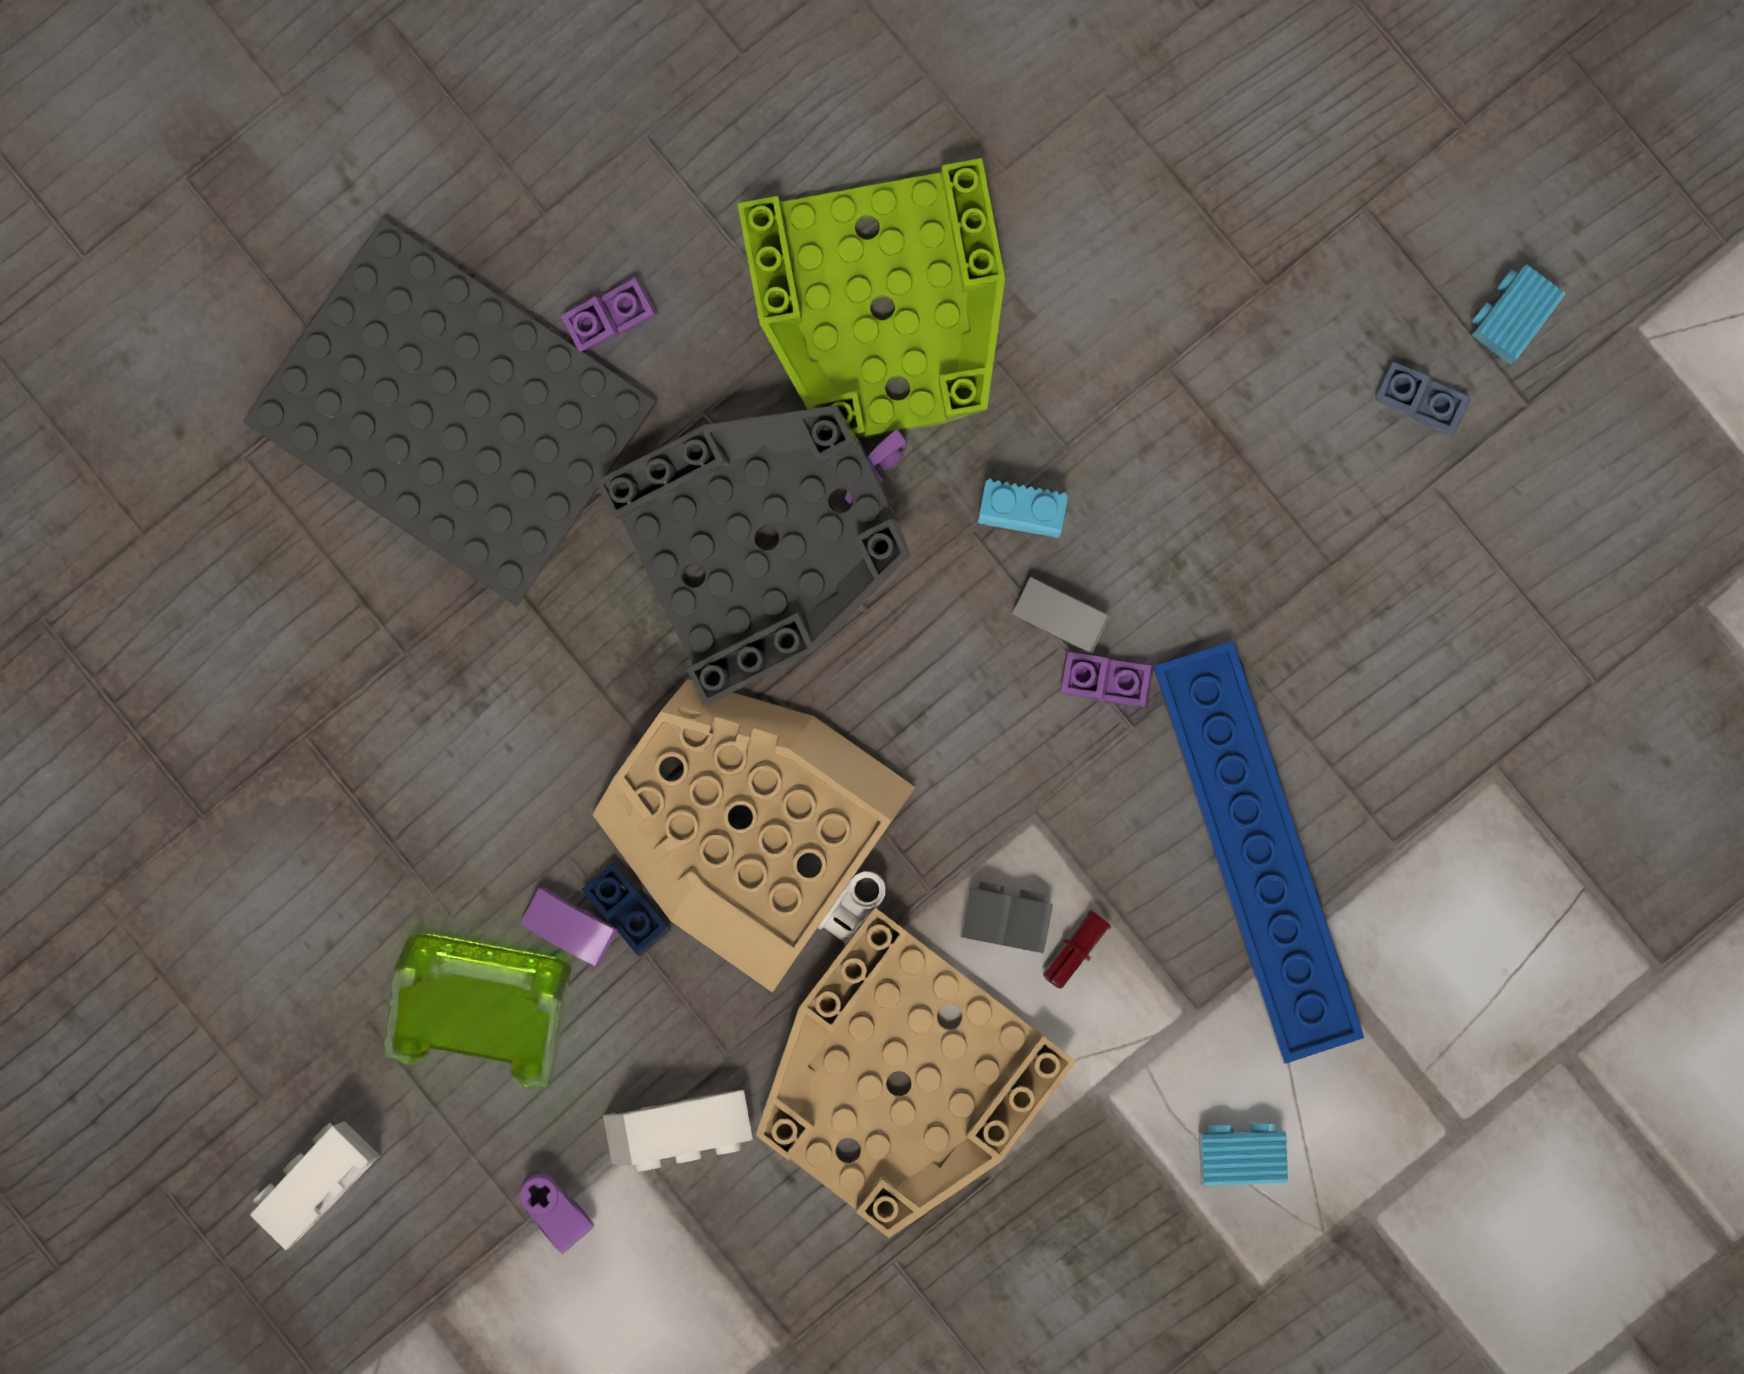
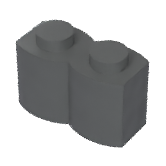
[960,881,1053,953]

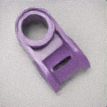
[520,1173,595,1254]

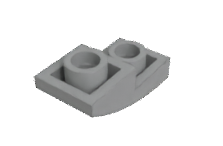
[1012,577,1110,653]

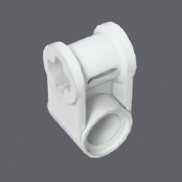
[818,871,886,948]

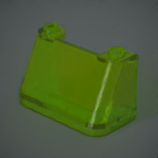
[383,934,571,1088]

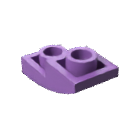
[561,277,658,352]
[845,429,907,509]
[1061,652,1154,708]
[520,888,618,966]

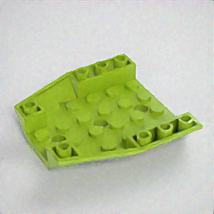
[737,158,1005,438]

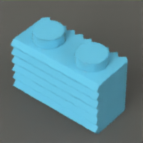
[1471,265,1566,364]
[978,478,1068,538]
[1199,1122,1288,1186]

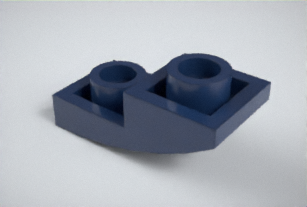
[581,862,671,957]

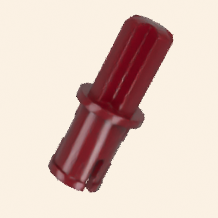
[1043,910,1111,989]

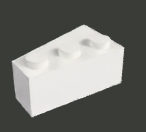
[603,1090,753,1172]

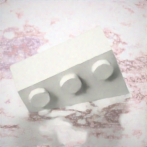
[250,1121,380,1250]

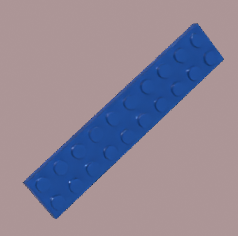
[1153,641,1364,1064]

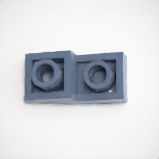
[1376,362,1471,437]

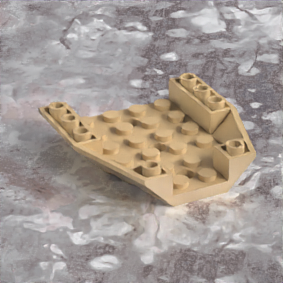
[592,679,916,993]
[756,908,1077,1238]

